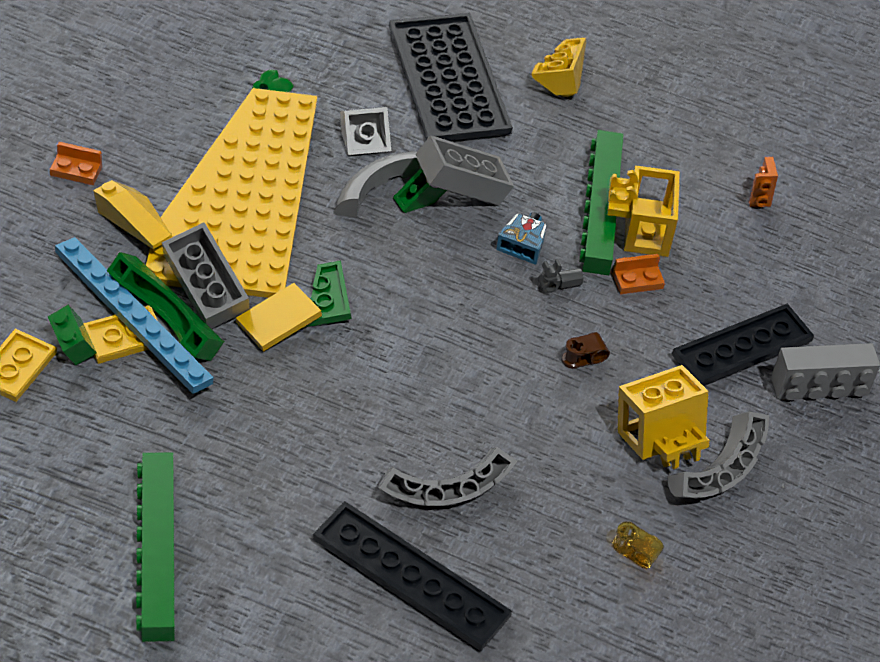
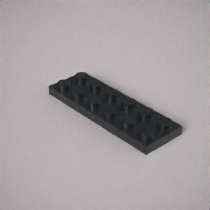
[672,303,814,386]

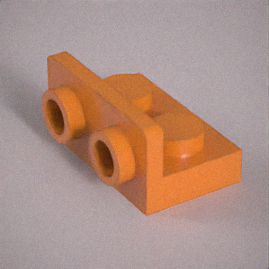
[50,142,102,186]
[749,157,778,207]
[612,254,665,295]

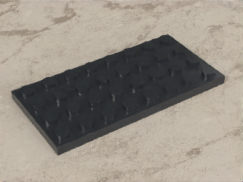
[389,13,513,141]

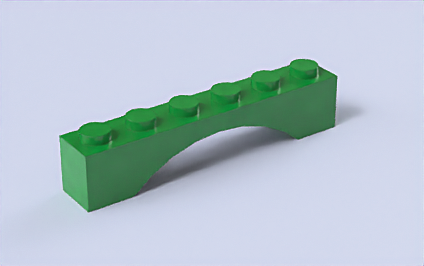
[107,252,224,361]

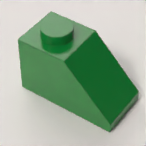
[393,169,447,213]

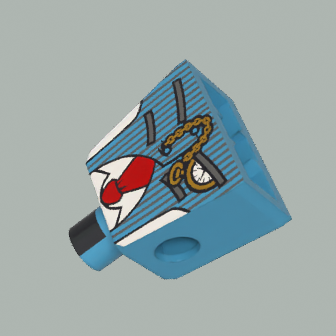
[496,212,547,265]

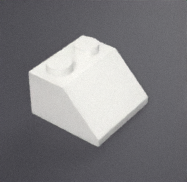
[340,107,391,155]

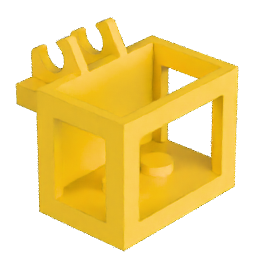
[607,165,680,257]
[618,365,710,469]

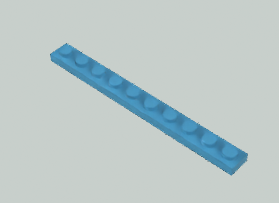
[55,237,214,394]

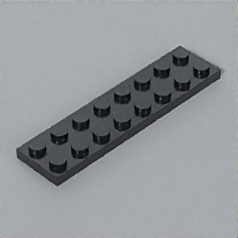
[313,501,512,651]

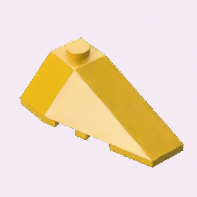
[532,37,586,97]

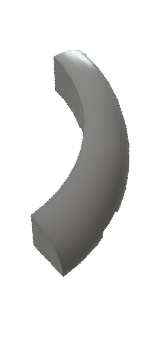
[334,151,421,217]
[668,411,770,498]
[378,447,517,506]

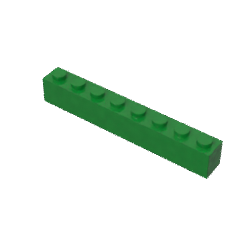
[579,130,624,276]
[136,452,175,642]

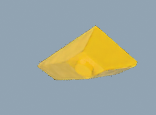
[93,180,172,249]

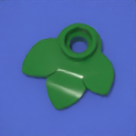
[252,69,294,92]

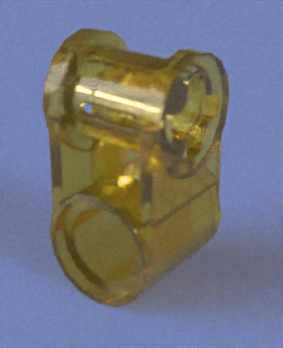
[612,522,664,569]

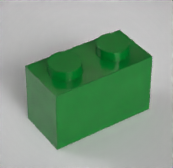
[48,304,97,365]

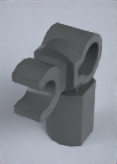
[538,259,584,293]

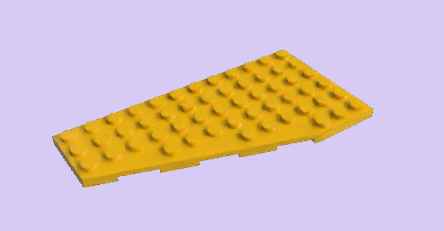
[146,88,317,298]

